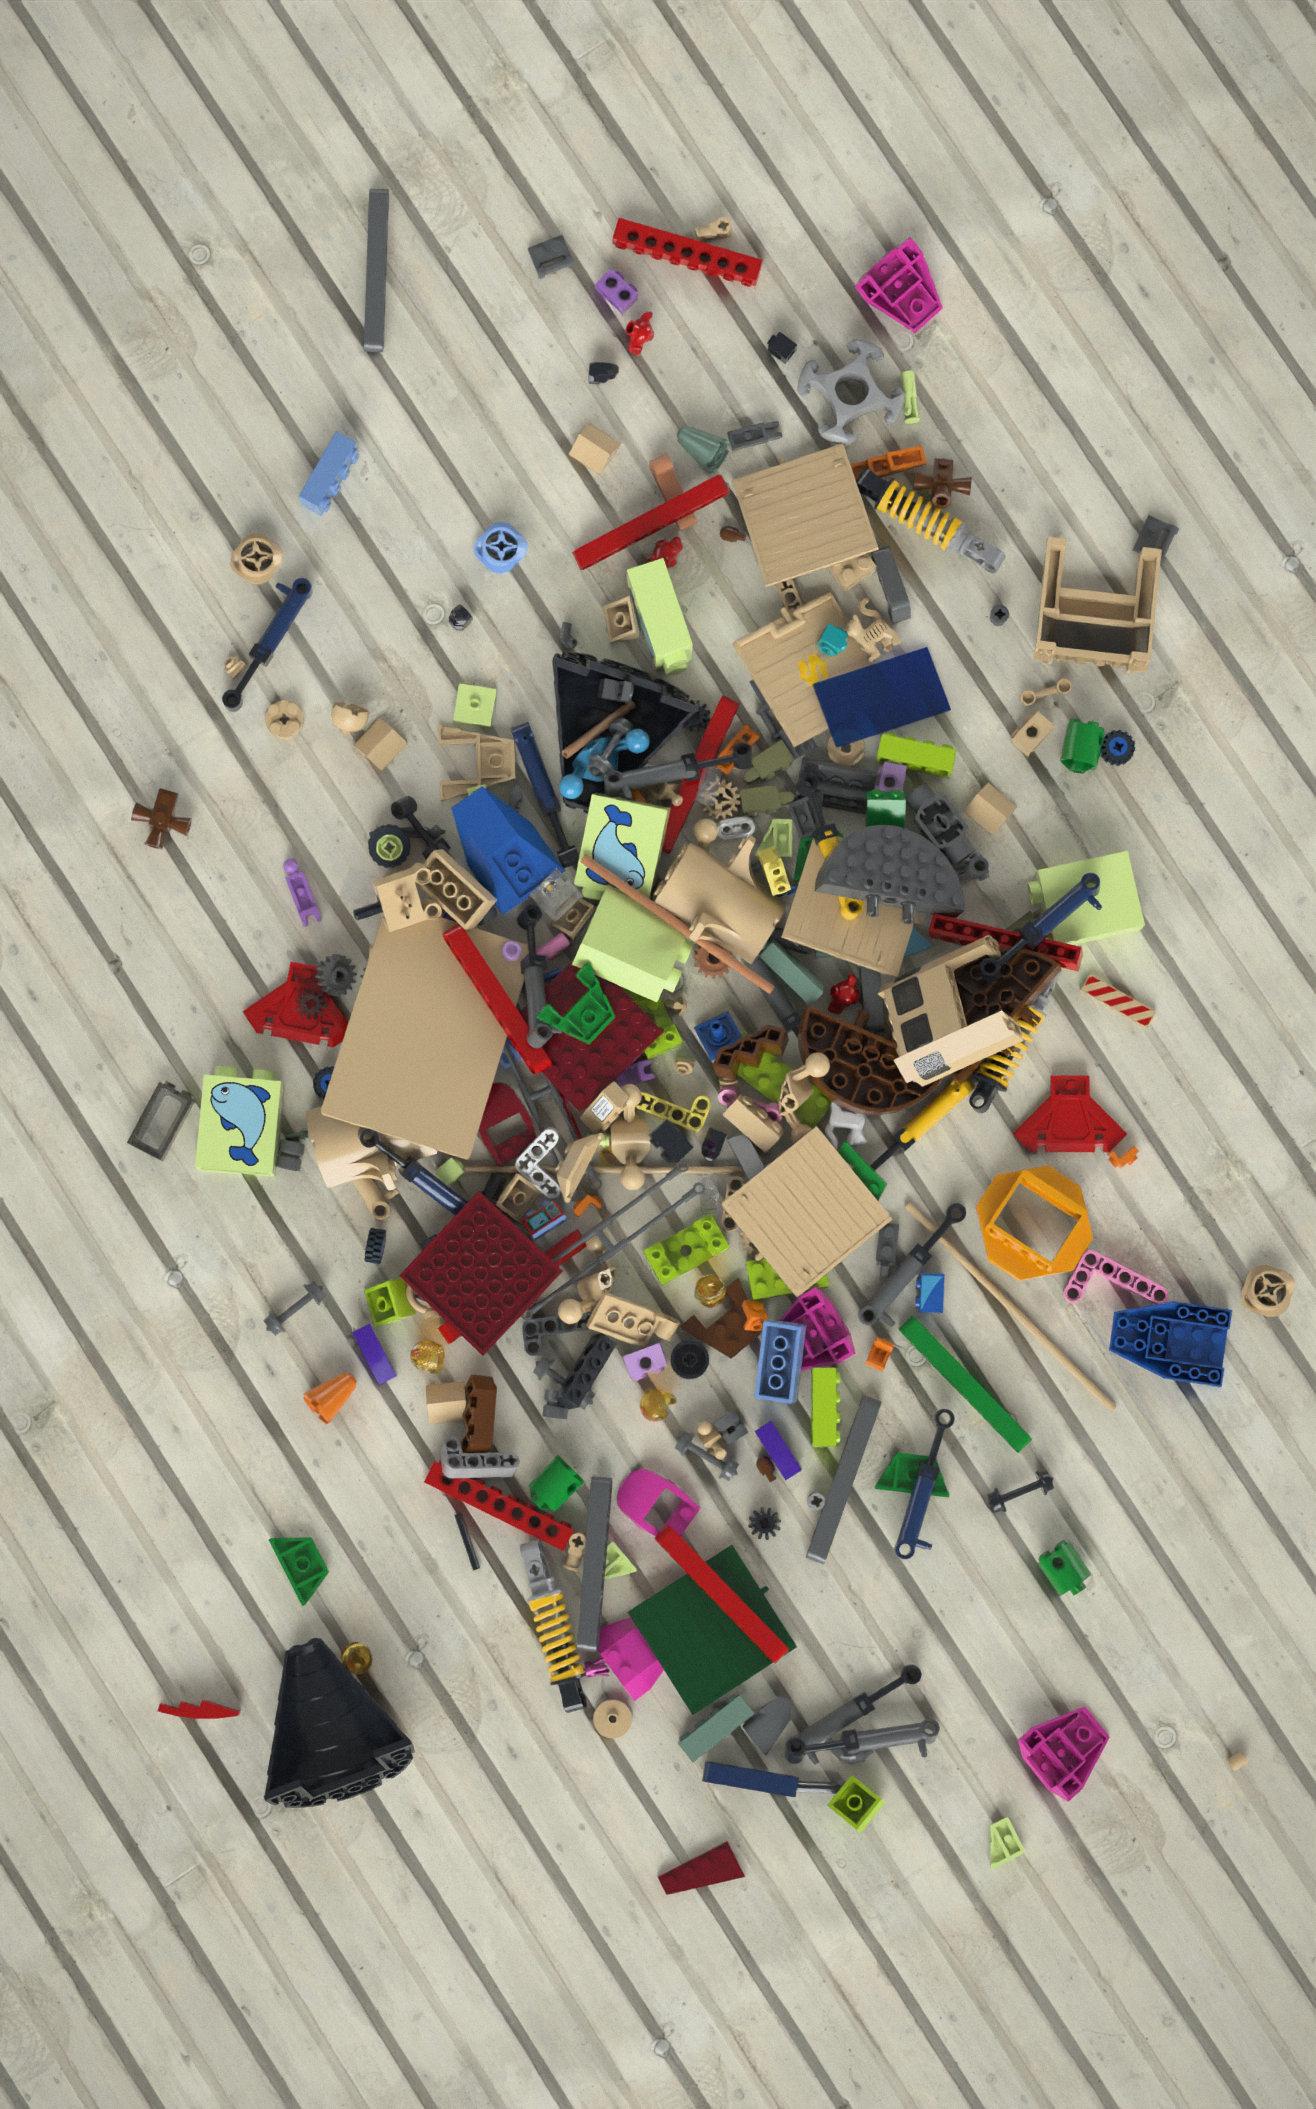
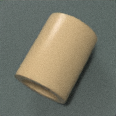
[1226,1751,1248,1771]

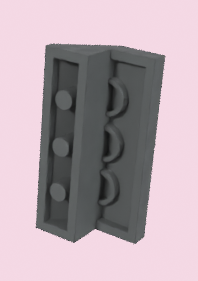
[794,757,877,815]

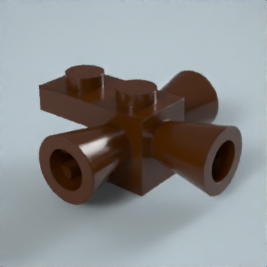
[913,458,972,509]
[131,788,192,850]

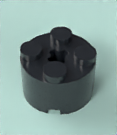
[670,1340,709,1380]

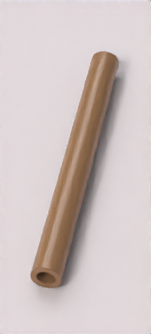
[562,701,635,758]

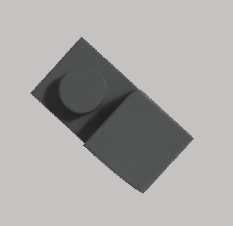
[597,678,634,703]

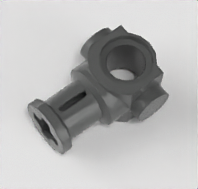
[955,852,990,882]

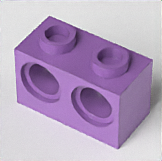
[595,269,638,315]

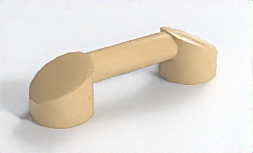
[1020,679,1072,706]

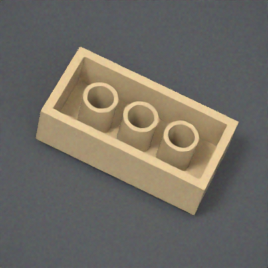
[826,553,877,593]
[415,849,497,930]

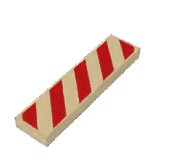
[1080,974,1156,1029]

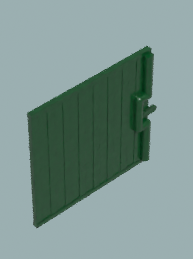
[627,1545,797,1715]

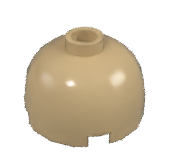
[331,702,370,735]

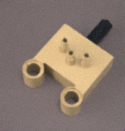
[353,863,441,932]

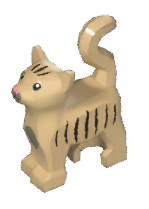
[844,598,902,664]

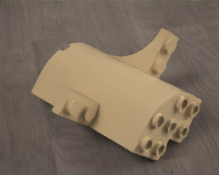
[654,835,787,964]
[306,1106,437,1191]

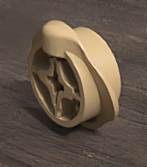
[230,533,283,584]
[1241,1265,1295,1317]

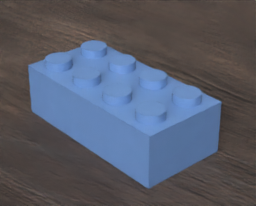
[299,431,360,516]
[755,1319,806,1404]

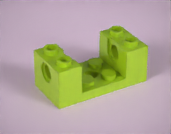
[620,986,683,1060]
[643,1213,730,1286]

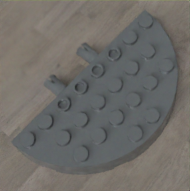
[815,825,965,924]

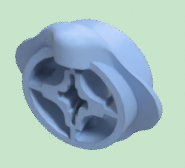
[474,522,528,574]

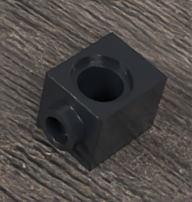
[767,331,797,364]

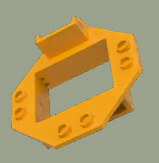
[976,1165,1093,1281]

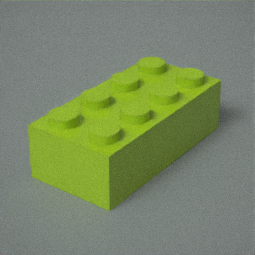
[875,732,957,779]
[746,1258,829,1301]
[811,1368,840,1447]

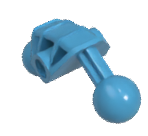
[559,729,650,799]

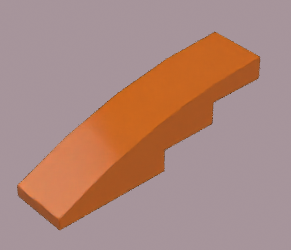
[850,446,927,480]

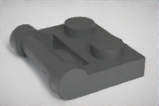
[528,235,575,279]
[1133,515,1179,563]

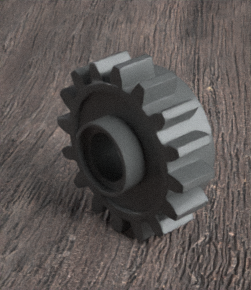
[315,954,357,996]

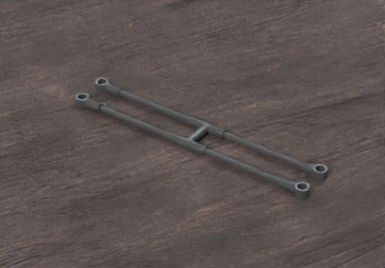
[503,1002,602,1201]
[521,1161,705,1320]

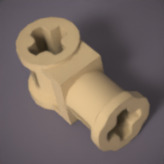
[694,217,732,242]
[562,1532,586,1572]

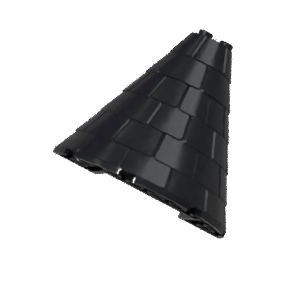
[552,652,699,814]
[264,1638,415,1808]

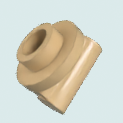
[224,656,246,679]
[665,997,687,1016]
[674,1055,695,1075]
[719,1075,739,1091]

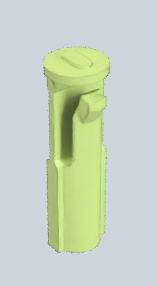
[900,370,920,424]

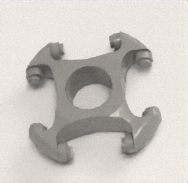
[797,339,905,446]

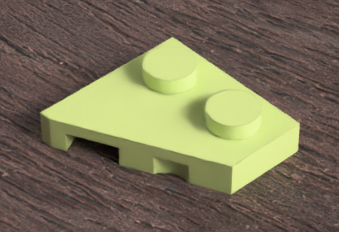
[755,819,792,858]
[605,1542,638,1580]
[990,1816,1025,1869]

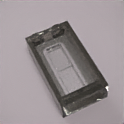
[127,1081,195,1162]

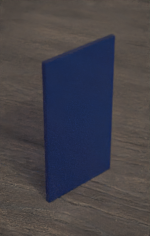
[812,647,951,748]

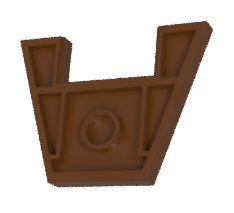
[680,1278,761,1359]

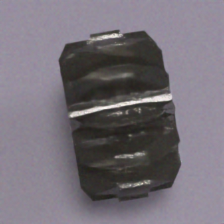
[295,988,328,1021]

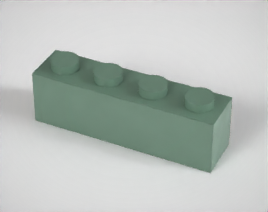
[678,1694,754,1762]

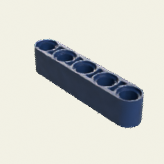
[702,1761,799,1797]

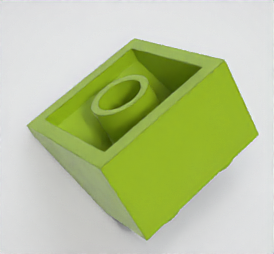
[364,1278,416,1327]
[827,1775,885,1834]

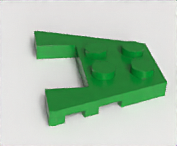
[535,963,616,1044]
[838,1141,887,1201]

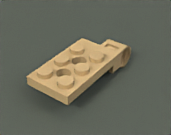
[586,1292,680,1348]

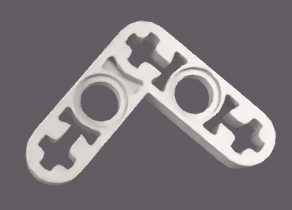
[515,1127,561,1199]

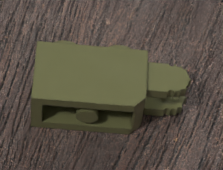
[743,739,794,785]
[739,785,794,818]

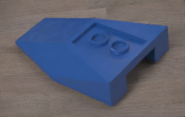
[451,786,565,915]
[1109,1301,1232,1388]

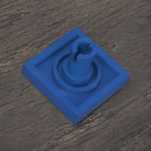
[694,1011,742,1061]

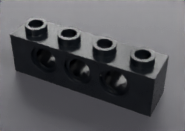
[554,1333,617,1409]

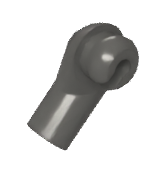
[560,622,578,649]

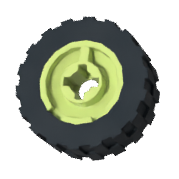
[368,824,411,868]

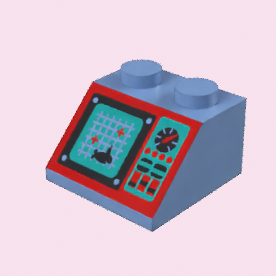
[522,1199,567,1241]

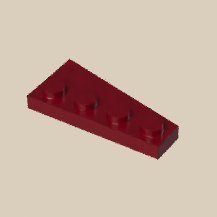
[658,1841,745,1895]

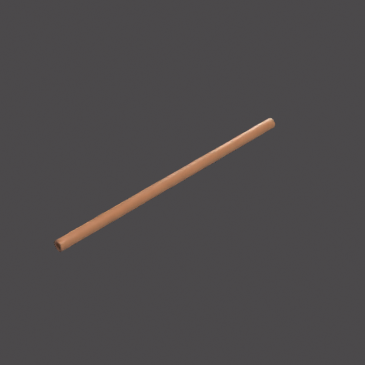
[580,854,775,994]

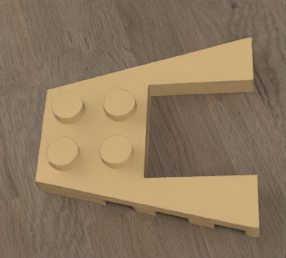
[438,725,516,801]

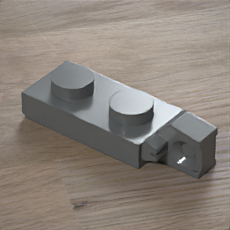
[875,1223,899,1277]

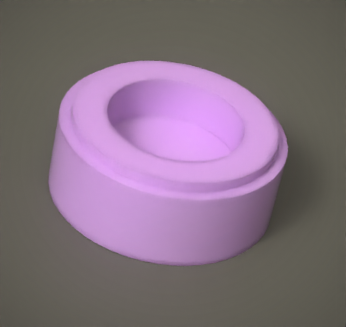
[501,941,521,961]

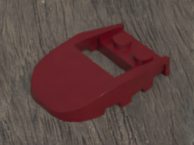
[477,1082,539,1166]

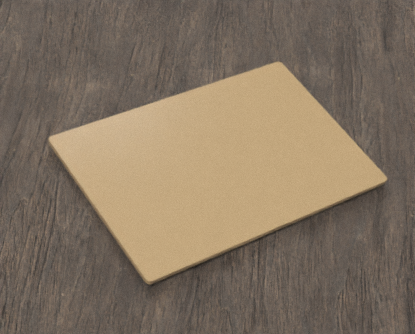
[321,917,529,1159]

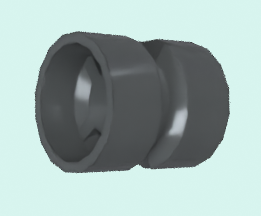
[276,1140,305,1171]
[542,1389,568,1419]
[713,1410,748,1446]

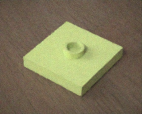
[453,683,497,727]

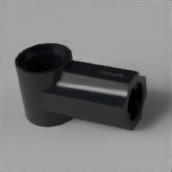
[481,1173,507,1207]

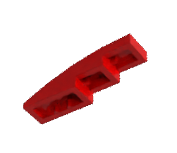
[158,1700,241,1719]

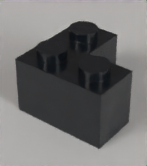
[649,1119,694,1163]

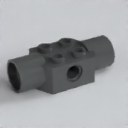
[906,783,976,866]

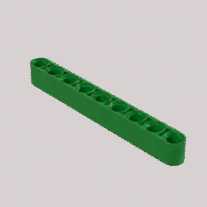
[898,1316,1032,1453]

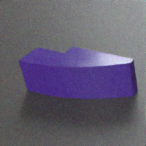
[352,1324,397,1385]
[754,1421,802,1481]

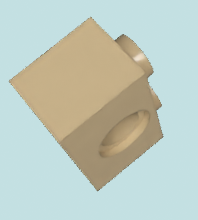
[1011,711,1055,757]

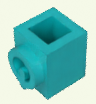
[816,624,849,656]

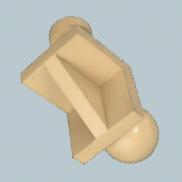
[645,782,683,806]
[696,1421,727,1460]

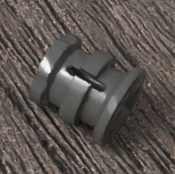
[990,605,1009,626]

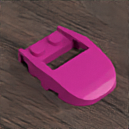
[617,1469,701,1537]

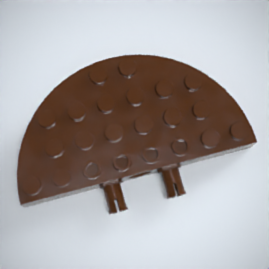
[932,947,1062,1086]
[798,1005,946,1115]

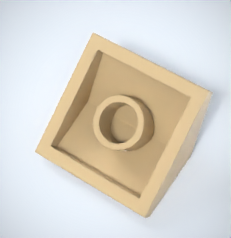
[354,718,407,771]

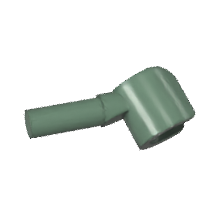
[285,1128,310,1141]

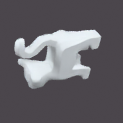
[825,1101,866,1149]

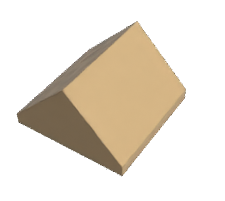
[569,424,621,475]
[603,596,639,643]
[964,783,1017,836]
[550,894,596,942]
[495,1173,542,1223]
[426,1381,467,1424]

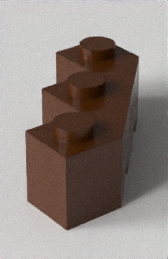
[713,1025,789,1080]
[460,1374,497,1453]

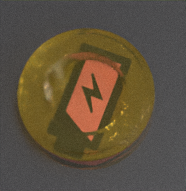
[599,1146,618,1166]

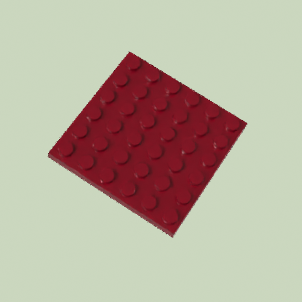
[507,960,664,1113]
[399,1191,563,1356]

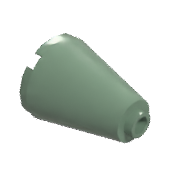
[677,426,731,473]

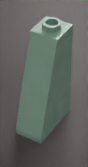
[759,938,824,1006]

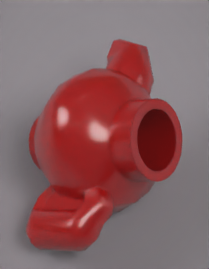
[626,311,654,355]
[648,536,683,568]
[828,973,860,1015]

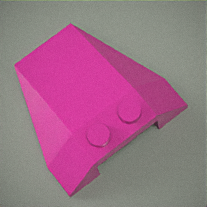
[854,237,943,333]
[779,1286,856,1371]
[598,1617,664,1701]
[1018,1707,1110,1802]

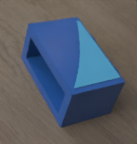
[915,1273,945,1314]

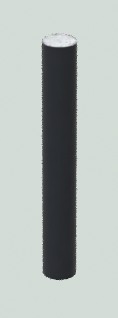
[454,1513,480,1571]

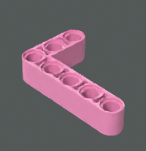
[1063,1250,1168,1305]

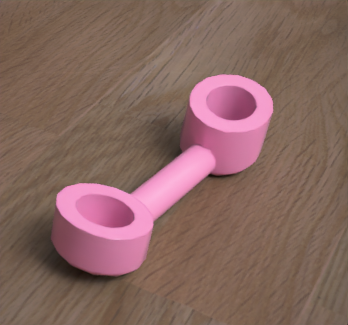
[718,1086,783,1123]

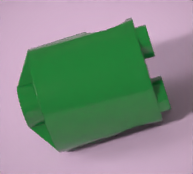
[1060,719,1105,774]
[528,1455,585,1512]
[1037,1539,1091,1596]

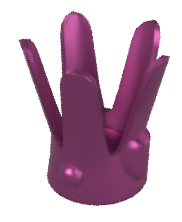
[584,1658,609,1677]

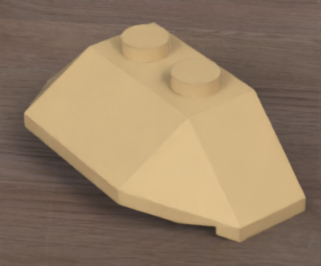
[555,1133,604,1204]

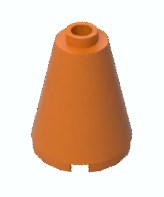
[303,1373,357,1425]

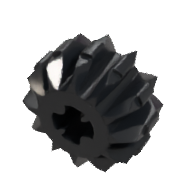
[683,700,711,732]
[748,1507,781,1540]

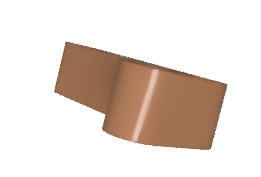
[649,453,697,531]

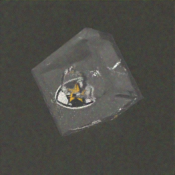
[529,868,583,922]

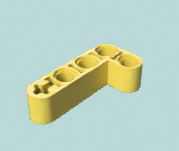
[635,1092,711,1132]

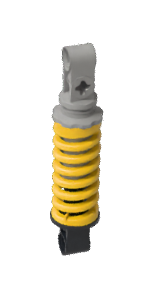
[856,469,1006,574]
[969,970,1062,1113]
[520,1539,587,1713]

